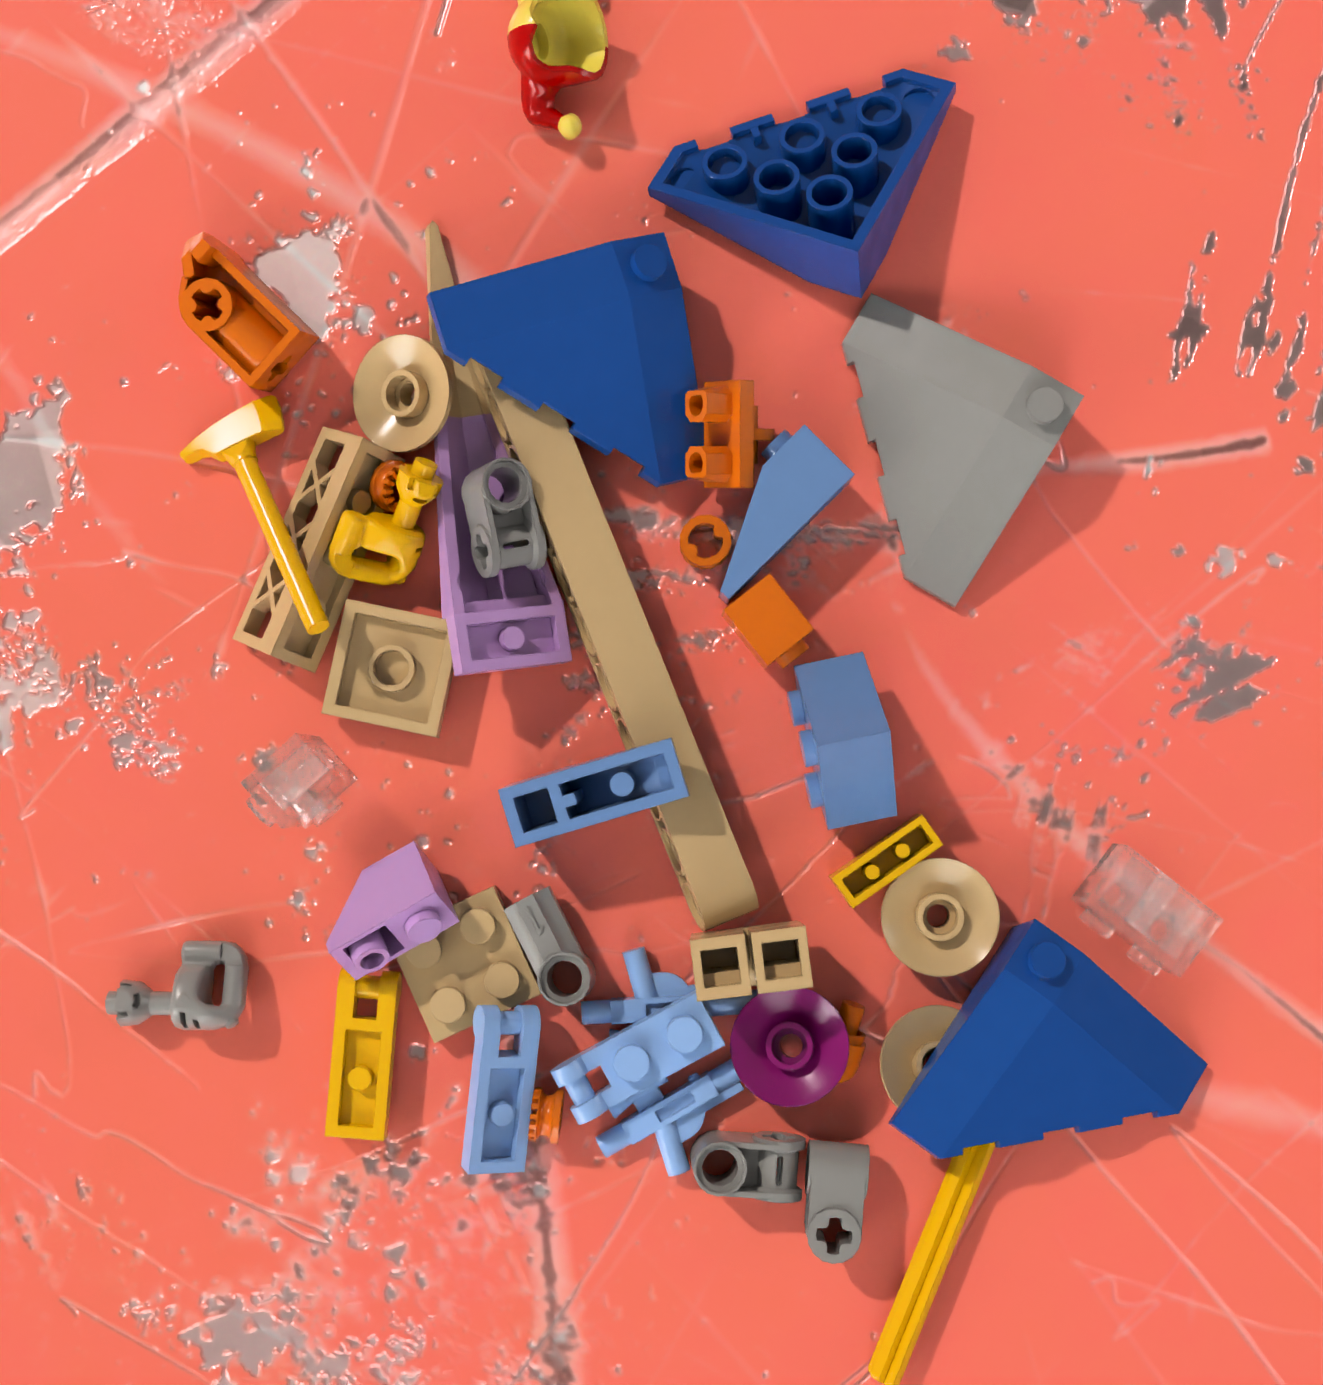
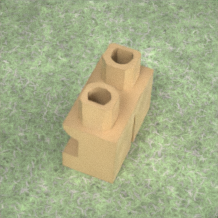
[689,920,813,1002]

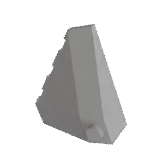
[841,293,1084,608]

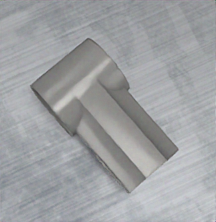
[504,886,596,1006]

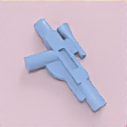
[581,946,757,1037]
[595,1059,744,1176]

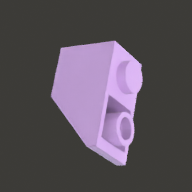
[326,841,460,980]

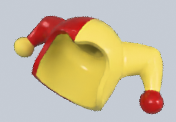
[507,0,608,140]

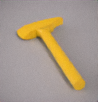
[180,395,330,635]

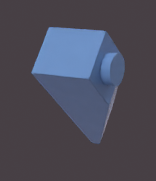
[719,424,855,605]
[498,737,690,848]

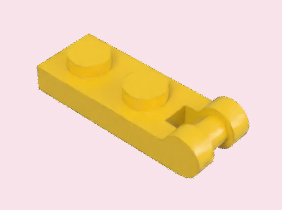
[325,967,402,1141]

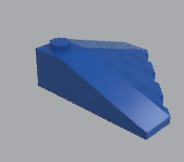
[648,69,956,298]
[426,232,704,487]
[888,919,1208,1159]

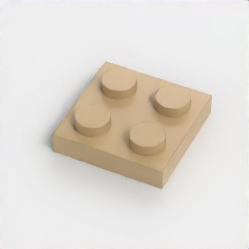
[321,599,454,738]
[396,885,541,1043]

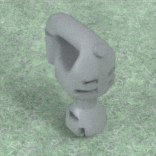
[105,941,249,1030]

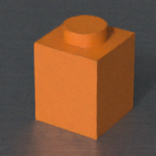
[722,573,814,669]

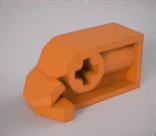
[178,232,320,392]

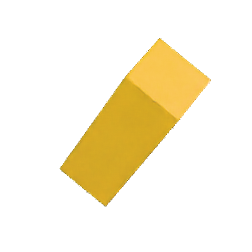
[829,814,944,908]

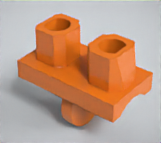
[685,380,775,488]

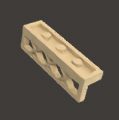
[232,426,405,673]

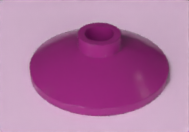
[730,988,850,1107]

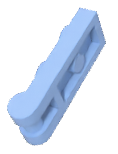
[550,990,725,1125]
[461,1005,541,1175]

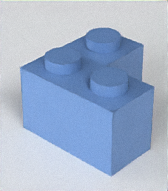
[787,652,898,830]

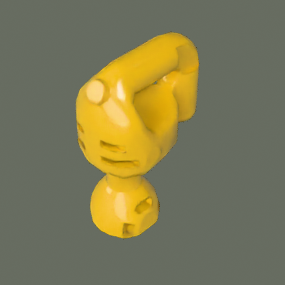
[328,457,444,585]

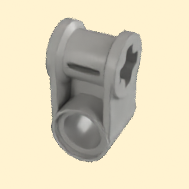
[461,457,547,578]
[690,1130,806,1203]
[804,1139,870,1264]

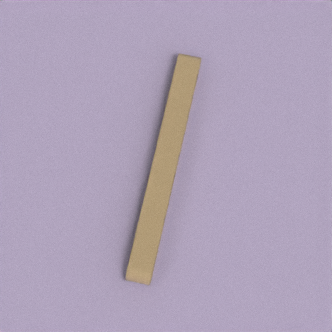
[470,358,759,932]

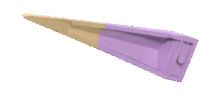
[425,221,572,676]

